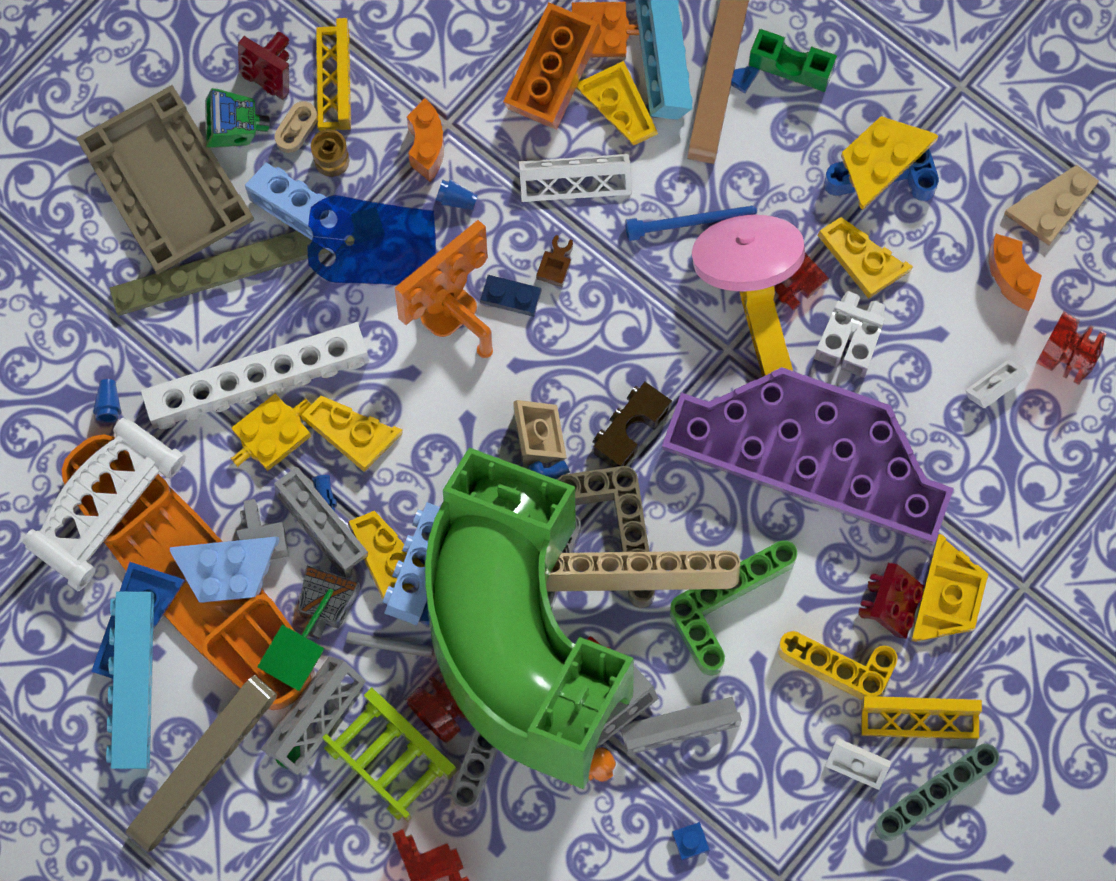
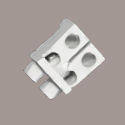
[814,291,885,378]

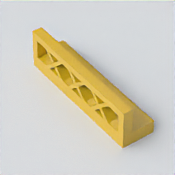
[316,18,351,131]
[861,696,982,740]

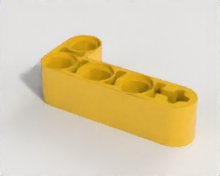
[739,286,793,377]
[778,631,898,700]

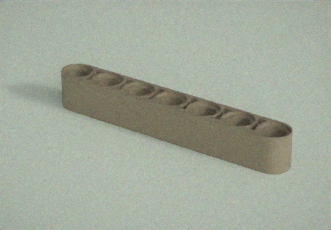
[126,675,277,853]

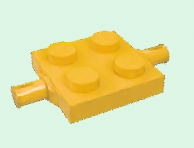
[230,393,311,472]

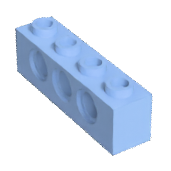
[245,163,355,254]
[382,502,440,625]

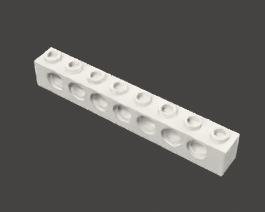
[141,322,369,429]

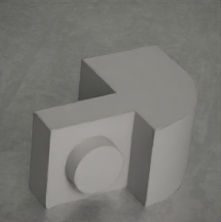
[236,499,289,560]

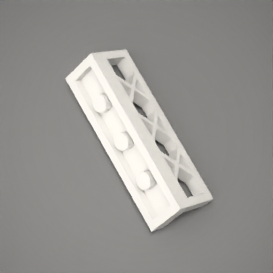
[519,154,632,202]

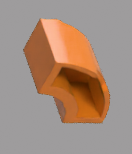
[406,98,444,182]
[989,233,1042,311]

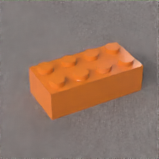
[503,2,602,130]

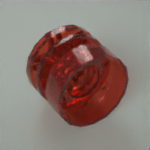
[1036,311,1107,385]
[405,667,470,744]

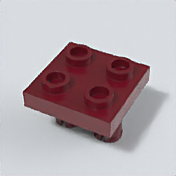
[238,32,289,100]
[858,562,924,639]

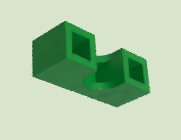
[748,28,837,92]

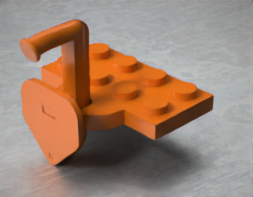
[395,220,493,358]

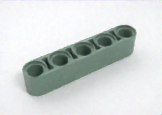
[875,744,999,841]

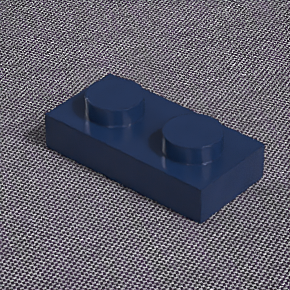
[480,275,542,317]

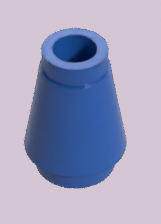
[435,179,478,211]
[93,379,122,423]

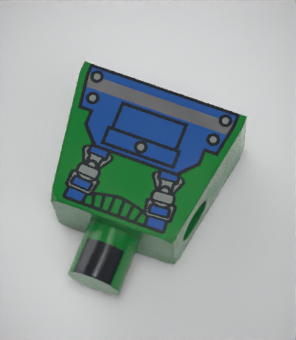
[205,88,270,148]

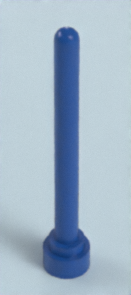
[625,205,757,241]

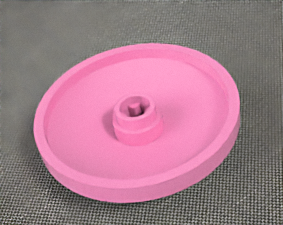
[692,215,805,291]

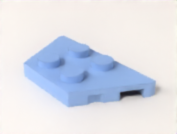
[170,537,279,603]

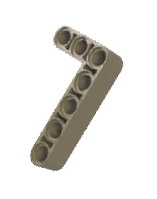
[558,466,655,608]

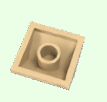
[513,400,567,467]

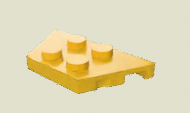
[841,116,939,210]
[911,534,988,642]

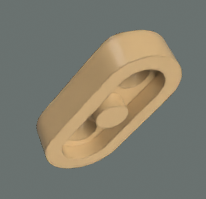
[275,101,318,153]

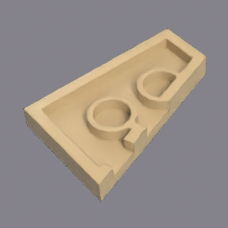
[1004,165,1099,246]

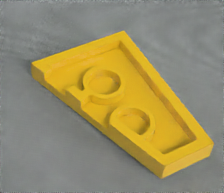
[576,61,658,146]
[817,217,913,299]
[301,396,403,472]
[348,511,425,599]

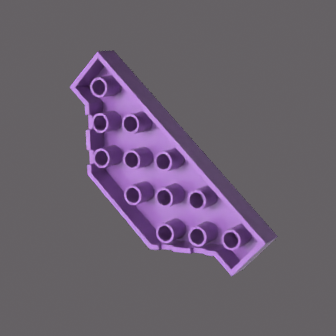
[662,367,954,545]

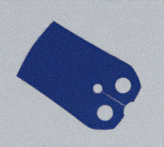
[307,195,436,285]

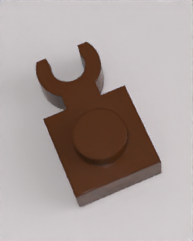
[536,235,573,288]

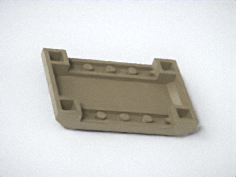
[76,85,254,275]

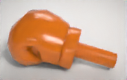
[570,747,616,785]

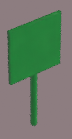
[257,589,333,692]

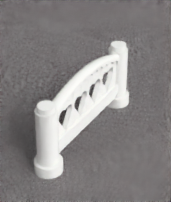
[22,418,186,591]

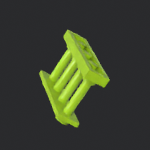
[322,687,457,822]

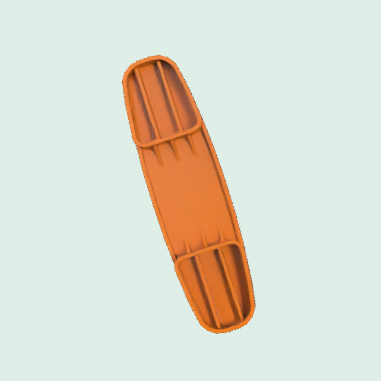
[62,434,315,710]

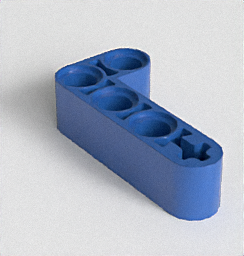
[824,149,939,201]

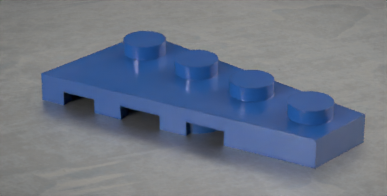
[91,562,186,679]

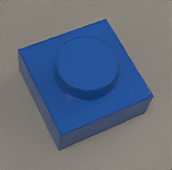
[672,822,710,861]

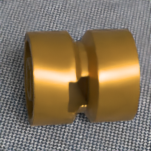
[311,129,350,177]

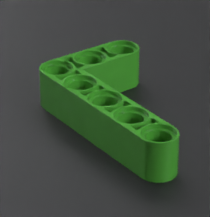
[670,540,797,676]

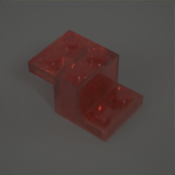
[392,829,469,881]

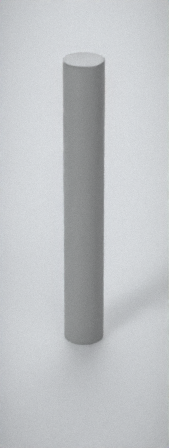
[346,632,434,658]

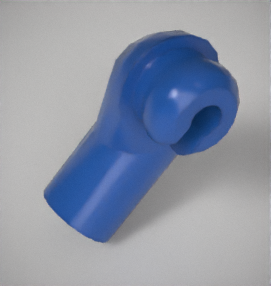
[528,460,570,479]

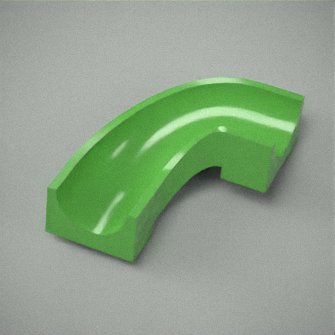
[425,447,634,790]

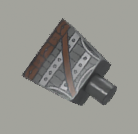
[298,565,361,639]

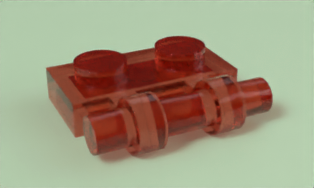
[774,253,829,311]

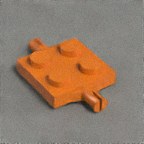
[572,2,639,57]

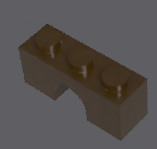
[592,381,672,468]

